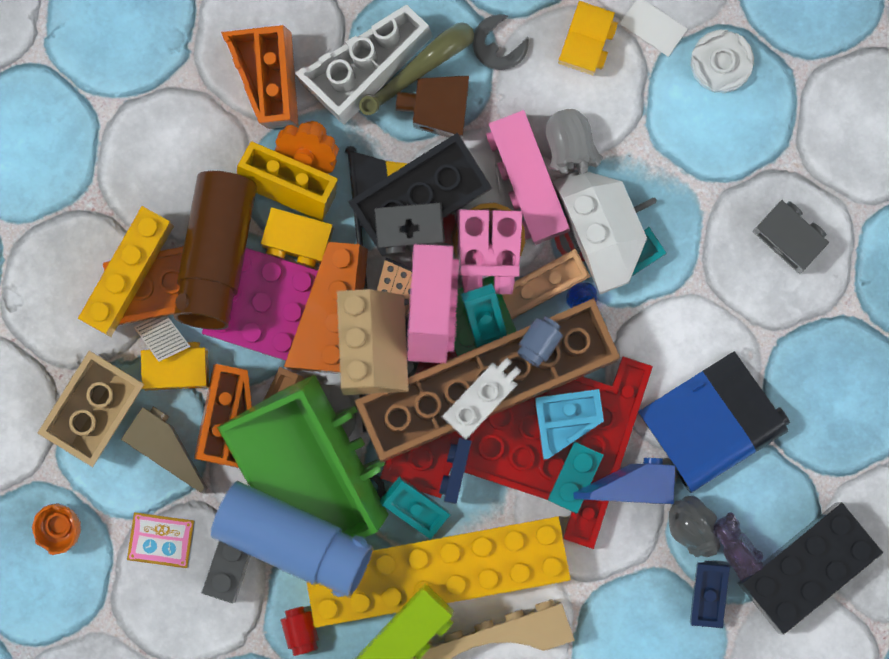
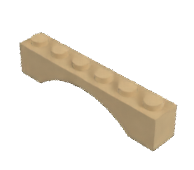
[412,599,575,659]

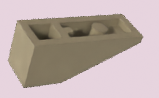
[121,406,208,493]

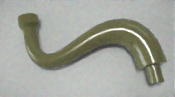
[359,22,474,115]

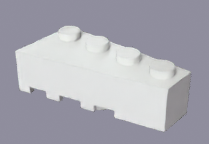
[295,4,433,125]

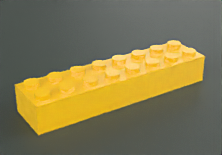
[307,516,570,628]

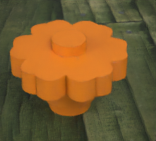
[274,121,339,174]

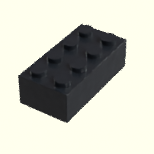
[348,133,493,256]
[737,502,883,635]

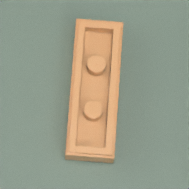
[502,249,591,319]

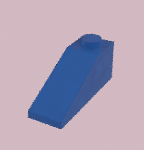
[574,458,675,504]

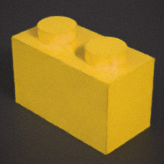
[261,207,334,268]
[141,342,209,391]

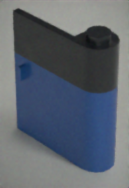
[638,351,790,493]

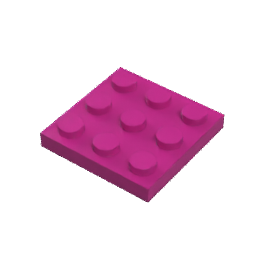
[202,248,318,361]

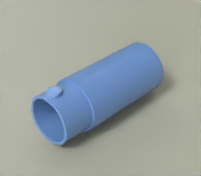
[211,481,373,597]

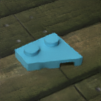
[535,389,604,460]

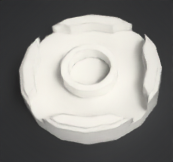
[690,29,754,93]

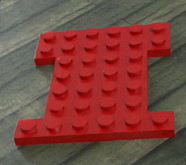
[380,350,653,549]

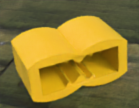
[558,1,618,76]

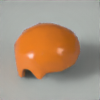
[32,503,81,555]

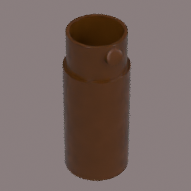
[174,171,257,330]

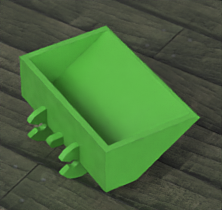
[217,375,389,538]

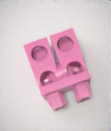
[456,210,522,294]

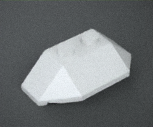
[552,171,647,295]

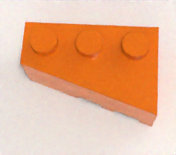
[221,25,299,129]
[194,364,252,468]

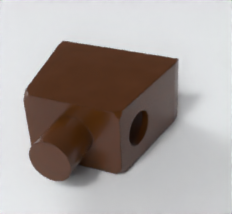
[396,76,469,140]

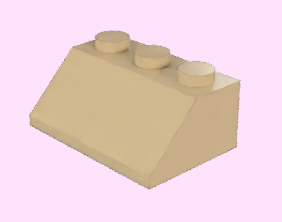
[337,289,409,395]
[37,351,145,467]

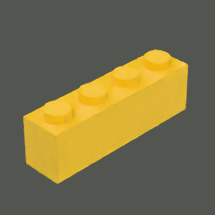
[78,206,174,337]

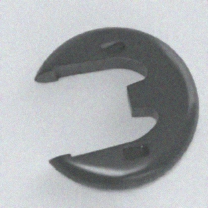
[472,14,529,70]

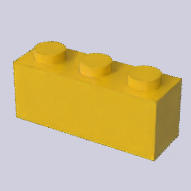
[237,141,338,222]

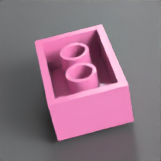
[407,244,459,363]

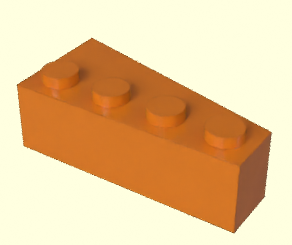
[284,242,368,374]

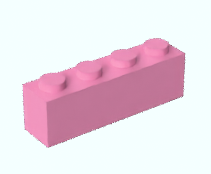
[486,110,570,245]

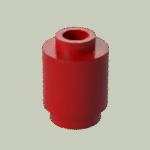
[280,606,319,656]

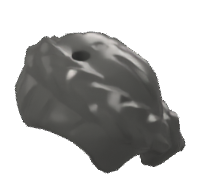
[669,496,721,557]

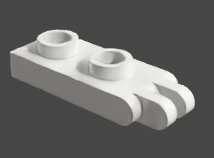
[442,358,521,440]

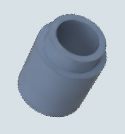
[517,316,563,367]

